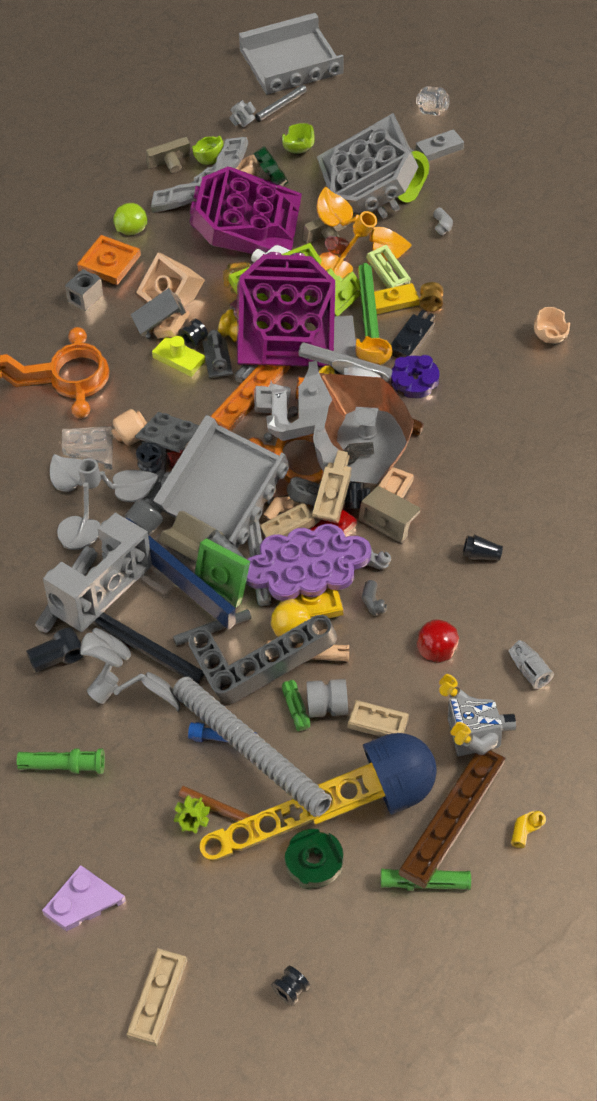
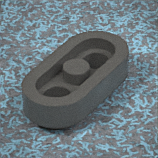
[286,477,320,506]

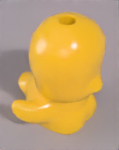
[218,309,237,342]

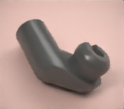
[362,580,387,616]

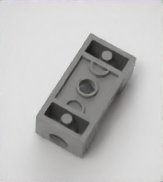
[43,513,152,632]

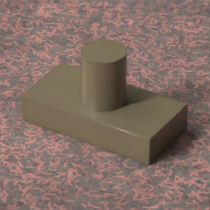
[146,136,190,173]
[302,218,346,247]

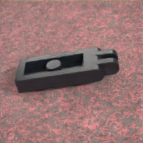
[390,310,435,358]

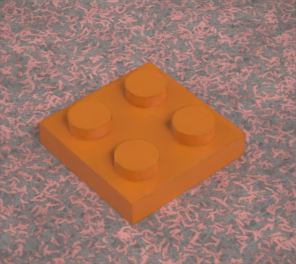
[77,235,141,285]

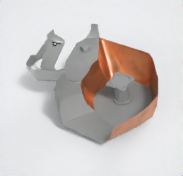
[266,361,414,484]

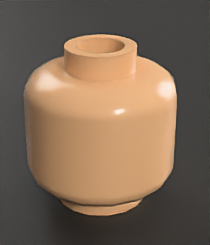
[111,409,147,446]

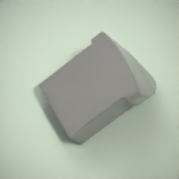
[254,386,291,413]

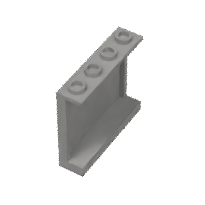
[239,13,344,95]
[153,415,289,549]

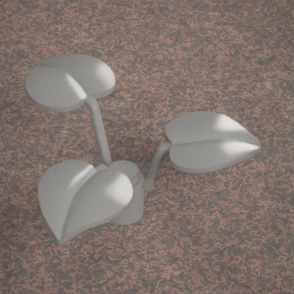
[50,454,158,550]
[81,628,180,712]

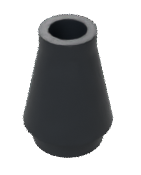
[463,534,503,561]

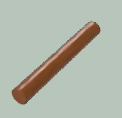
[179,786,252,822]

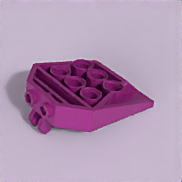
[189,166,302,254]
[237,252,335,367]

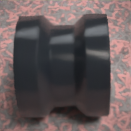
[178,318,208,349]
[136,443,163,474]
[271,965,311,1006]

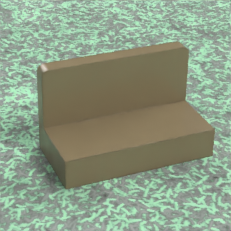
[358,486,421,543]
[159,511,224,562]

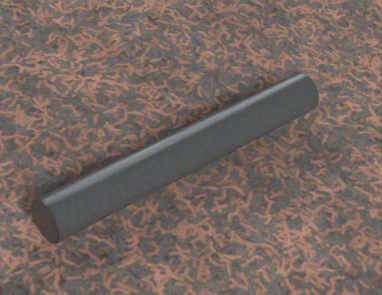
[255,85,307,122]
[173,609,252,646]

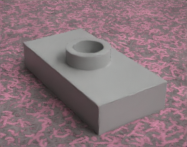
[416,129,464,162]

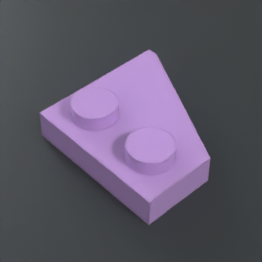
[42,865,126,931]

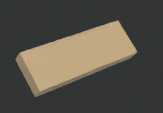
[126,948,187,1047]

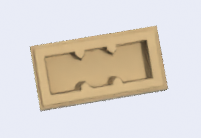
[260,503,316,538]
[348,700,409,737]

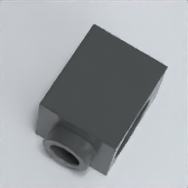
[65,269,103,311]

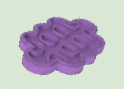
[246,524,371,601]

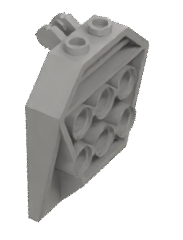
[317,113,418,219]

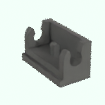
[130,288,186,339]

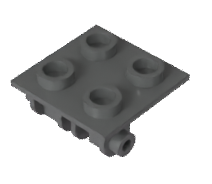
[135,412,199,453]

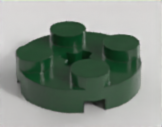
[253,146,289,186]
[285,829,344,889]

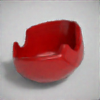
[417,619,459,662]

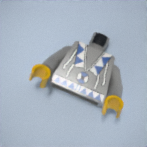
[439,674,516,756]

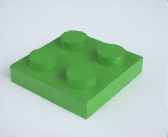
[194,538,250,608]

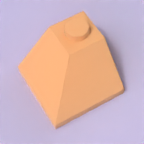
[136,253,205,307]

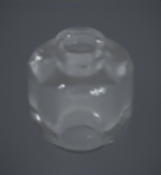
[416,86,450,115]

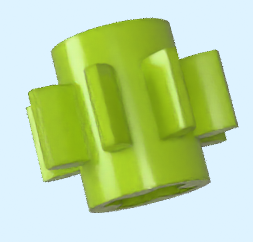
[173,795,210,834]

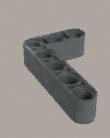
[188,615,337,704]

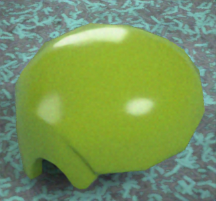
[282,123,315,154]
[192,136,224,165]
[113,203,147,235]

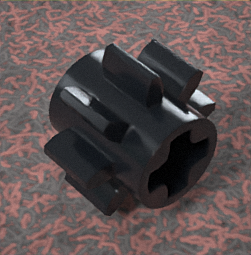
[344,481,370,508]

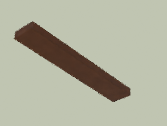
[398,750,506,889]

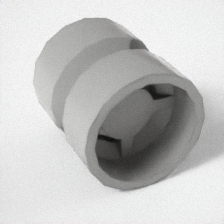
[306,679,348,718]

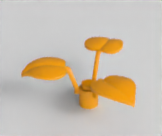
[317,186,412,278]

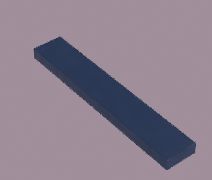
[126,518,235,630]

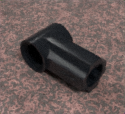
[26,628,84,673]

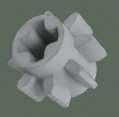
[229,100,256,127]

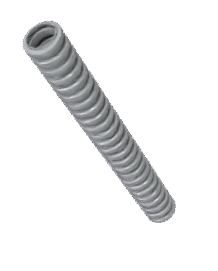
[173,677,332,817]

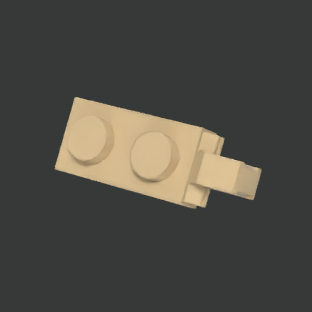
[312,450,352,523]

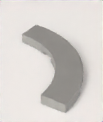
[151,137,248,213]

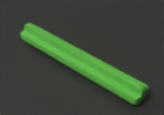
[358,263,379,338]

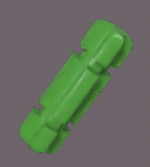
[282,680,310,731]

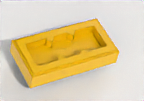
[374,283,420,314]

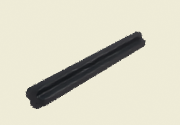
[92,612,205,684]

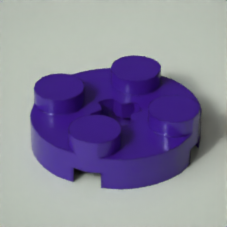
[391,355,440,398]

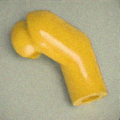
[511,811,546,848]

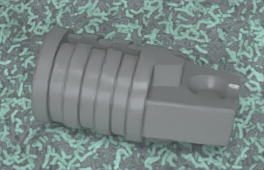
[509,640,554,689]

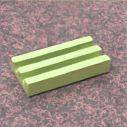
[366,245,411,288]

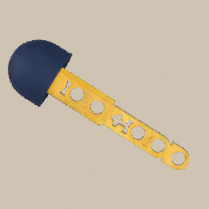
[200,733,437,861]

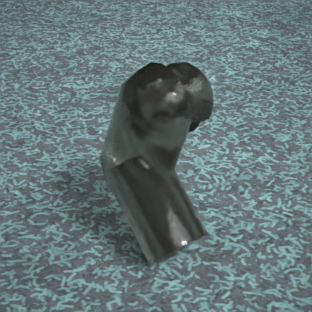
[343,442,374,465]

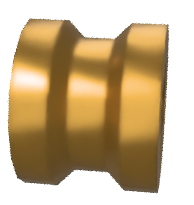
[420,282,443,312]

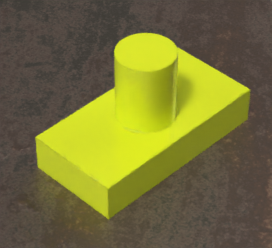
[152,336,205,377]

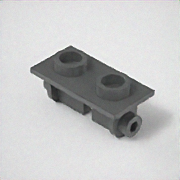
[202,330,233,378]

